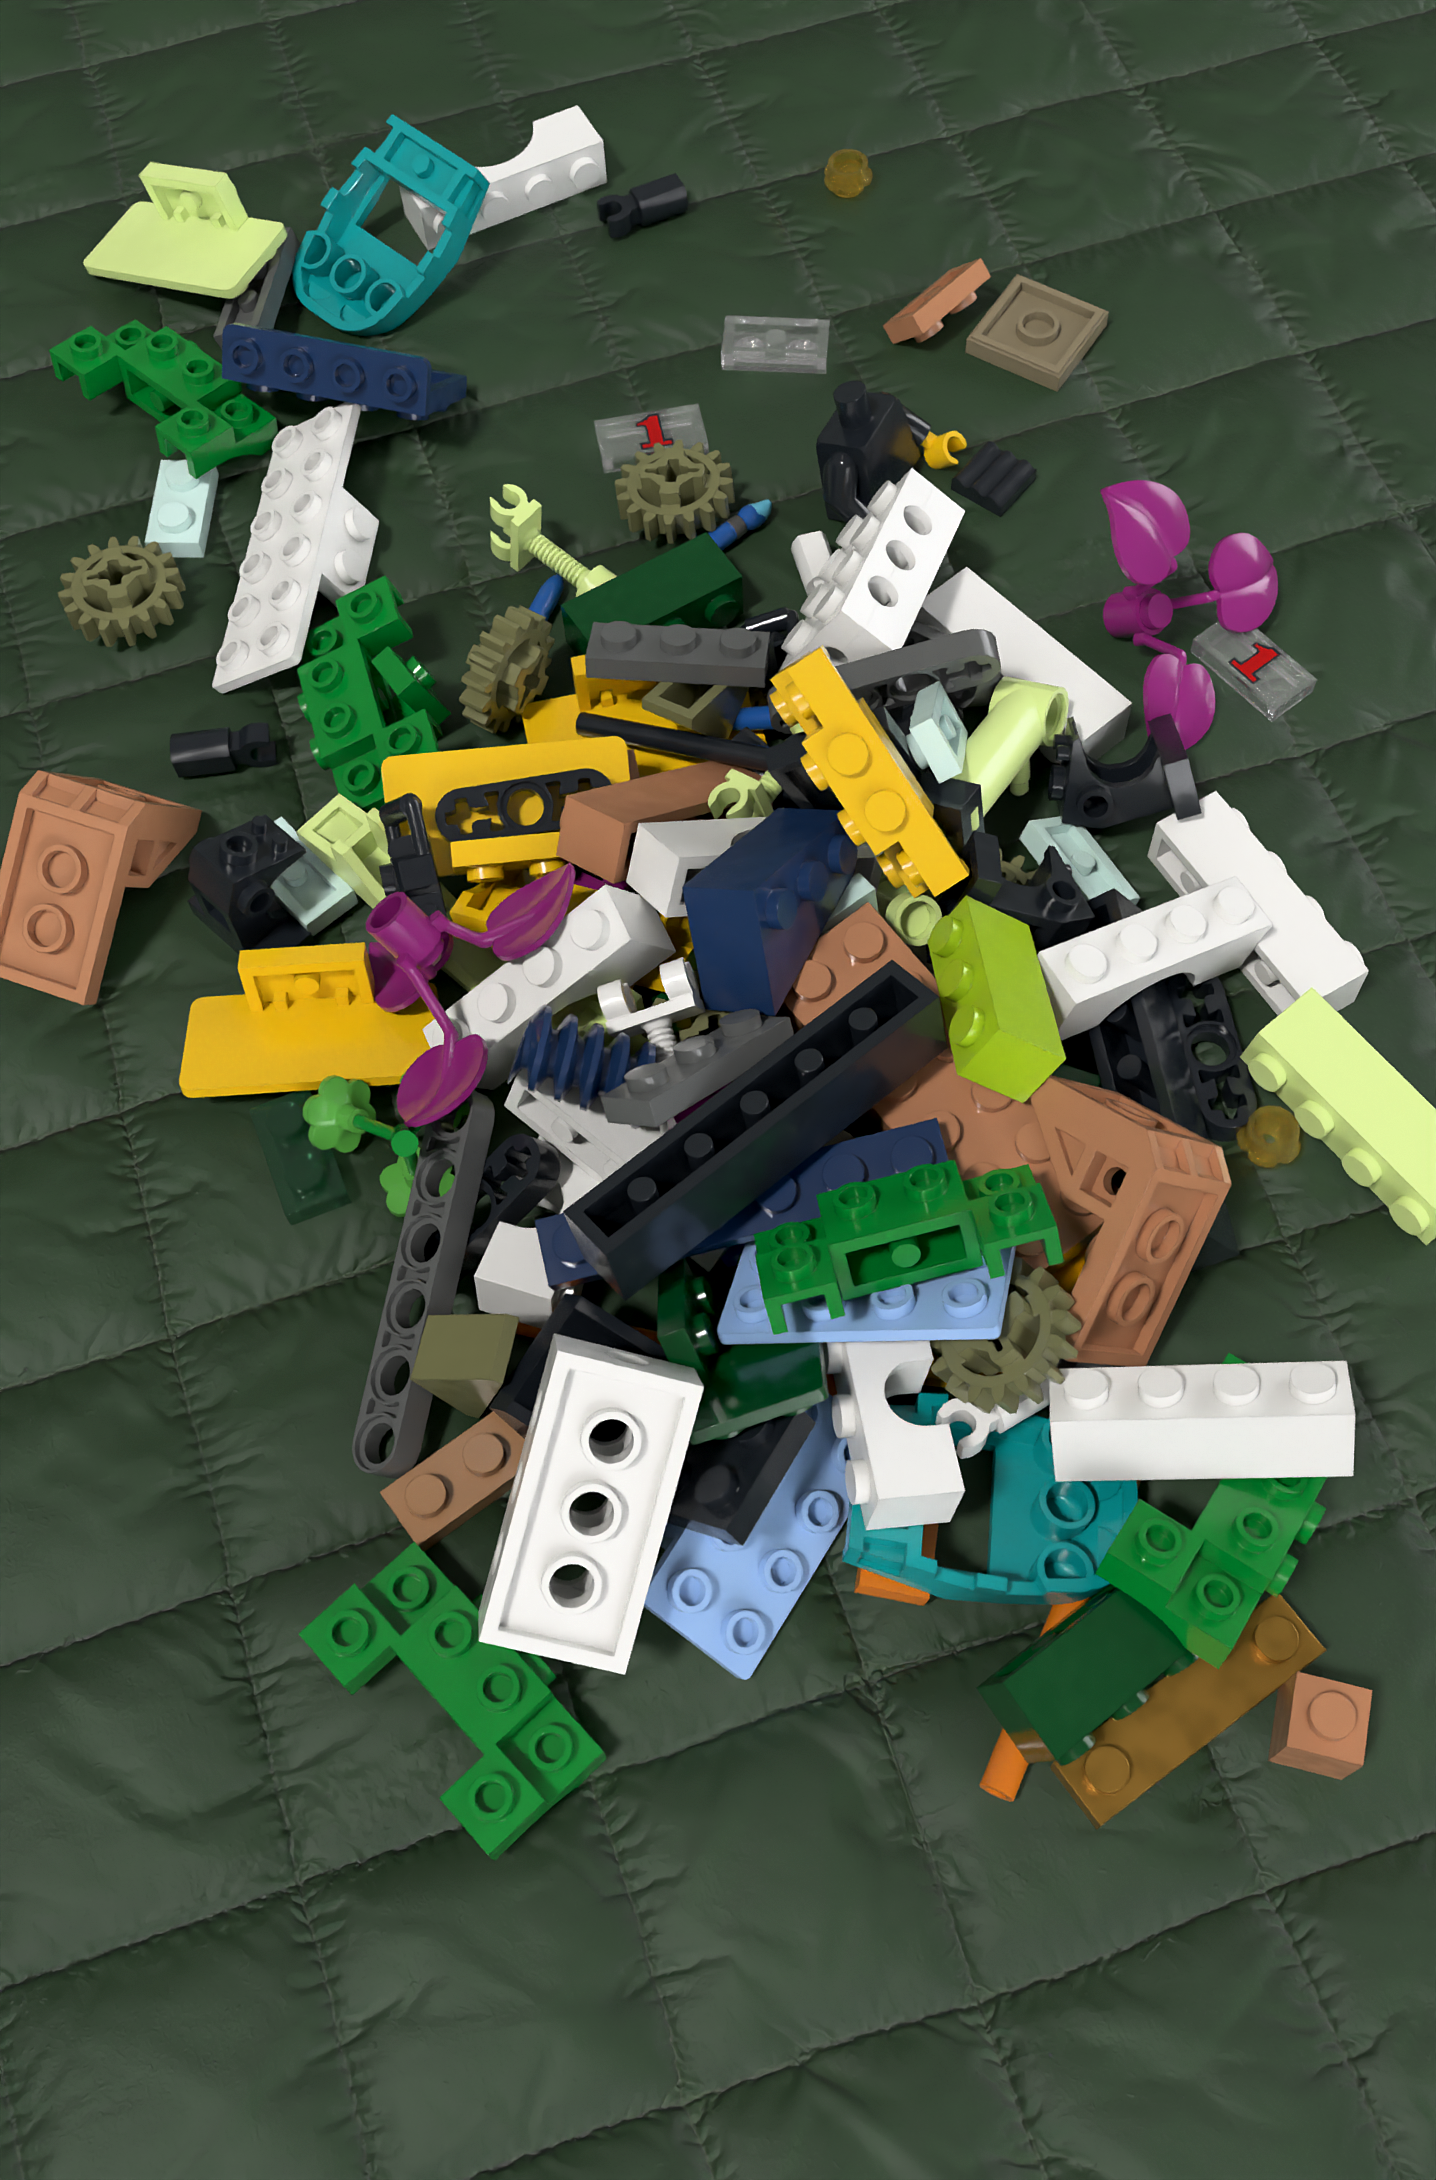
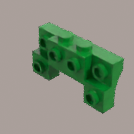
[49,319,278,479]
[297,575,443,813]
[754,1159,1064,1335]
[1095,1353,1327,1669]
[298,1541,607,1861]

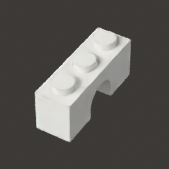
[474,1135,600,1329]
[822,1340,965,1530]

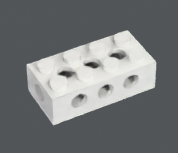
[779,468,965,671]
[478,1333,704,1675]

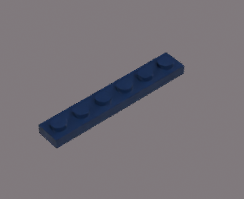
[535,1118,949,1291]

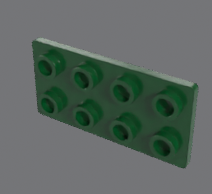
[657,1258,829,1445]

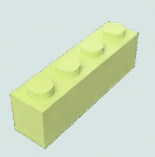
[1240,987,1436,1245]

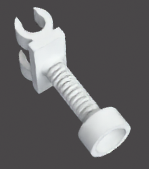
[597,957,706,1136]

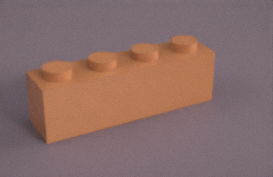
[556,761,774,884]

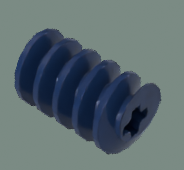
[507,1004,656,1129]

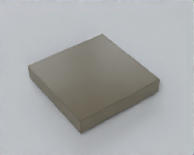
[965,274,1109,392]

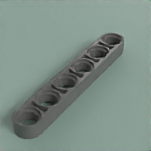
[352,1091,495,1479]

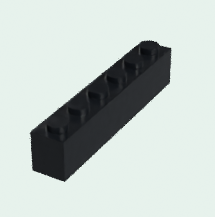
[1083,888,1240,1273]
[563,960,948,1301]

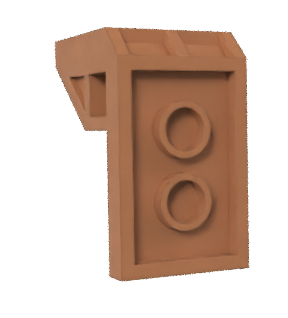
[0,770,202,1005]
[1031,1075,1232,1367]

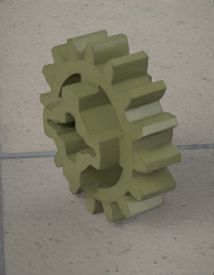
[615,440,735,544]
[58,536,185,647]
[459,605,555,734]
[929,1257,1081,1414]

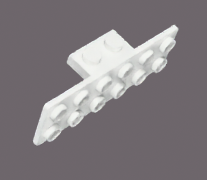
[212,402,379,694]

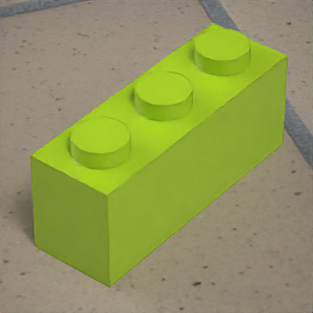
[927,895,1066,1103]

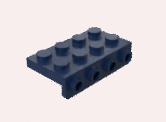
[222,323,467,420]

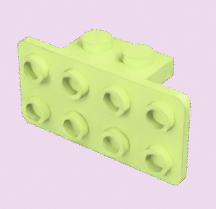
[83,162,288,299]

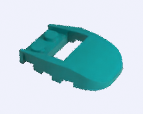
[292,114,490,336]
[842,1393,1138,1605]

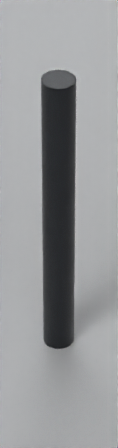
[576,712,770,771]

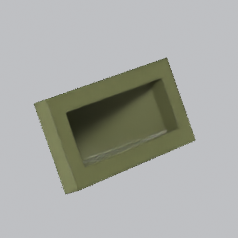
[642,682,749,739]
[410,1314,519,1418]

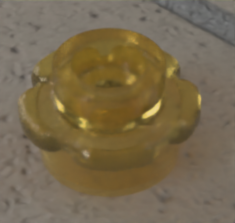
[824,149,873,198]
[1236,1106,1301,1168]

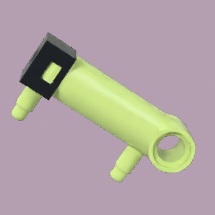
[917,676,1069,856]

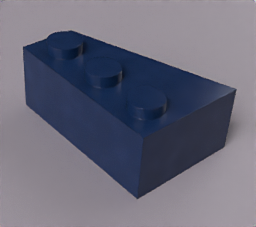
[682,808,858,1016]

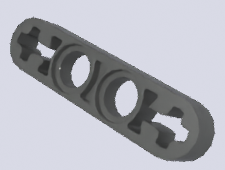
[767,629,1001,734]

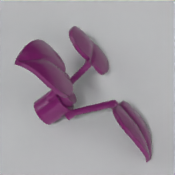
[1100,480,1278,750]
[366,862,575,1128]

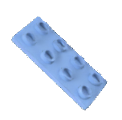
[717,1241,1016,1344]
[644,1393,851,1680]

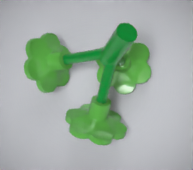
[303,1071,476,1217]

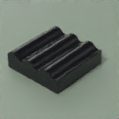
[951,441,1037,517]

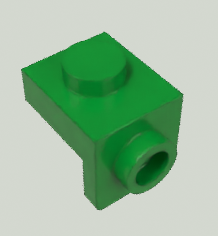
[371,646,451,724]

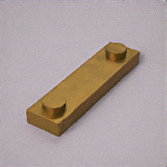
[1050,1594,1326,1830]

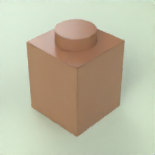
[1268,1671,1373,1780]

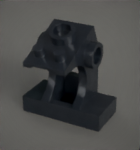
[1048,713,1202,829]
[188,814,316,955]
[926,831,1095,964]

